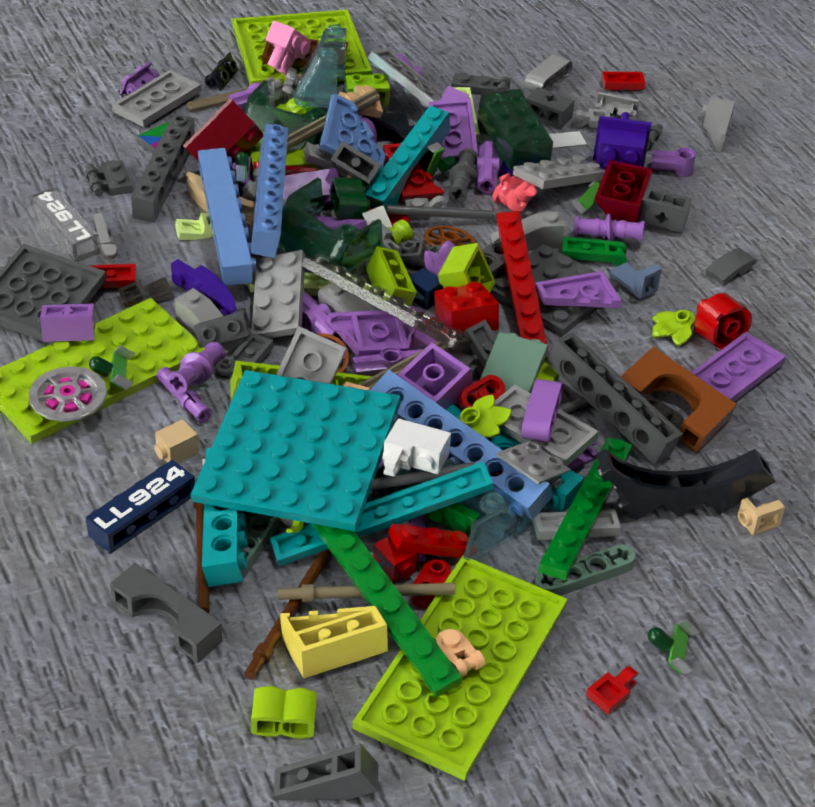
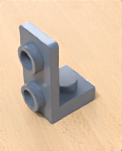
[609,263,662,299]

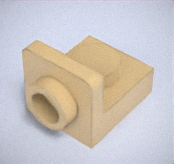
[738,498,785,535]

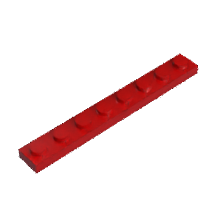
[496,211,549,352]

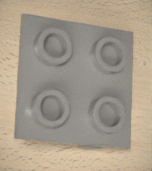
[496,441,571,488]

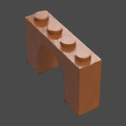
[621,347,737,453]

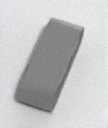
[524,54,573,91]

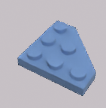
[319,93,386,169]

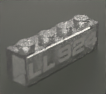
[28,187,100,262]

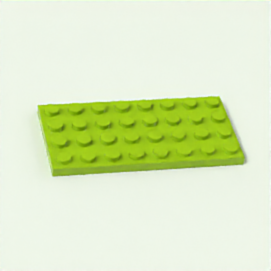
[0,298,205,444]
[352,555,568,781]

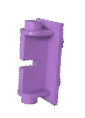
[120,61,159,95]

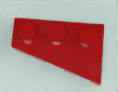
[383,143,444,202]

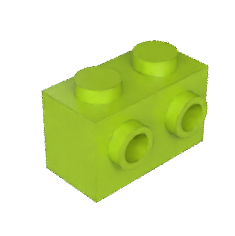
[345,73,390,106]

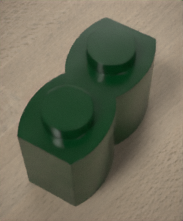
[329,177,370,219]

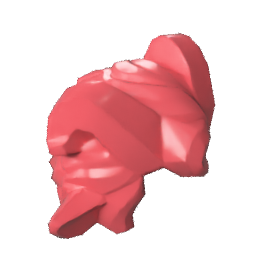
[492,173,537,212]

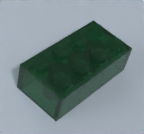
[478,89,554,170]

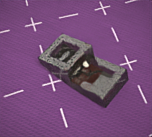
[118,277,175,307]

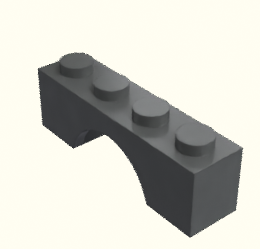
[110,563,223,663]

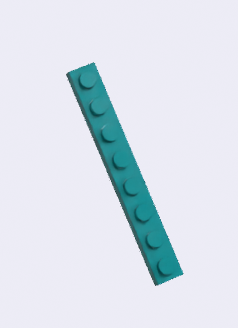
[270,461,494,566]

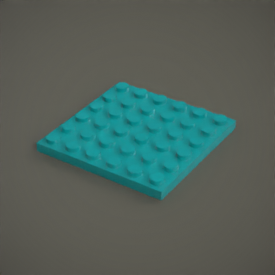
[191,370,401,532]

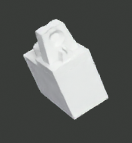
[382,418,451,477]

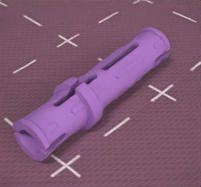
[156,367,212,423]

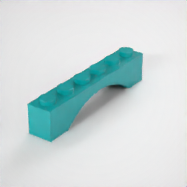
[365,106,450,211]

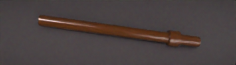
[193,478,210,613]
[244,549,332,680]

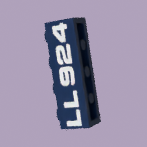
[86,459,195,554]

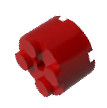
[694,292,752,350]

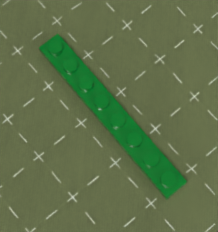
[538,437,633,581]
[313,524,462,698]

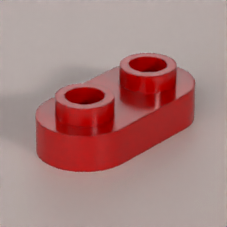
[458,375,505,410]
[411,559,451,609]

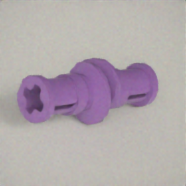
[574,214,645,241]
[167,342,226,394]

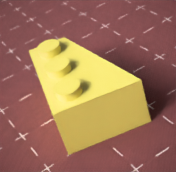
[280,606,388,678]

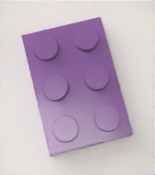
[428,98,478,160]

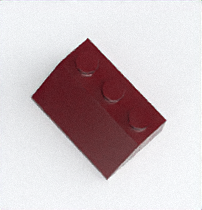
[183,98,263,164]
[594,160,653,223]

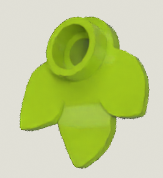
[652,310,695,347]
[459,395,512,438]

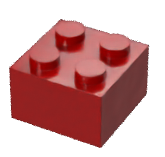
[434,282,499,339]

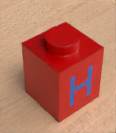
[373,536,417,584]

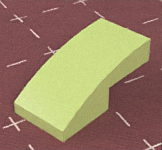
[175,213,213,240]

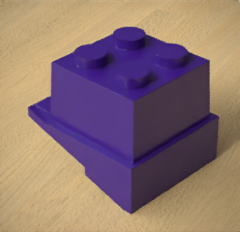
[593,112,652,170]

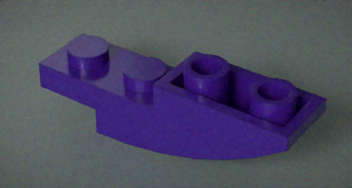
[171,259,237,316]

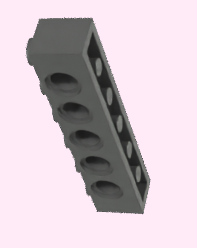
[131,114,195,222]
[546,332,683,464]

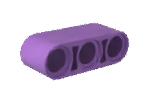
[521,379,563,442]

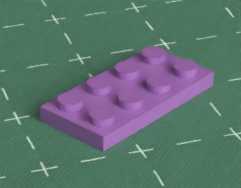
[691,332,786,402]

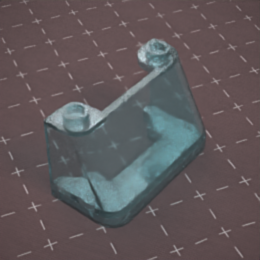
[294,25,346,108]

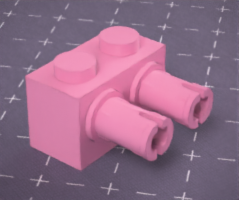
[265,21,311,75]

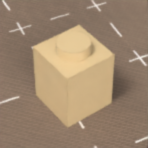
[154,419,199,463]

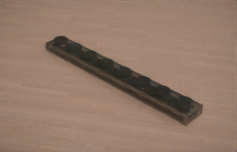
[301,254,473,351]

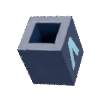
[410,268,444,310]

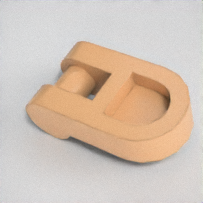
[436,629,485,677]

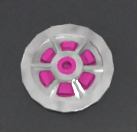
[29,366,107,422]

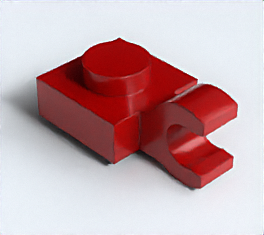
[586,665,638,715]

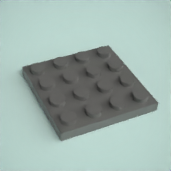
[0,244,107,344]
[490,244,619,337]

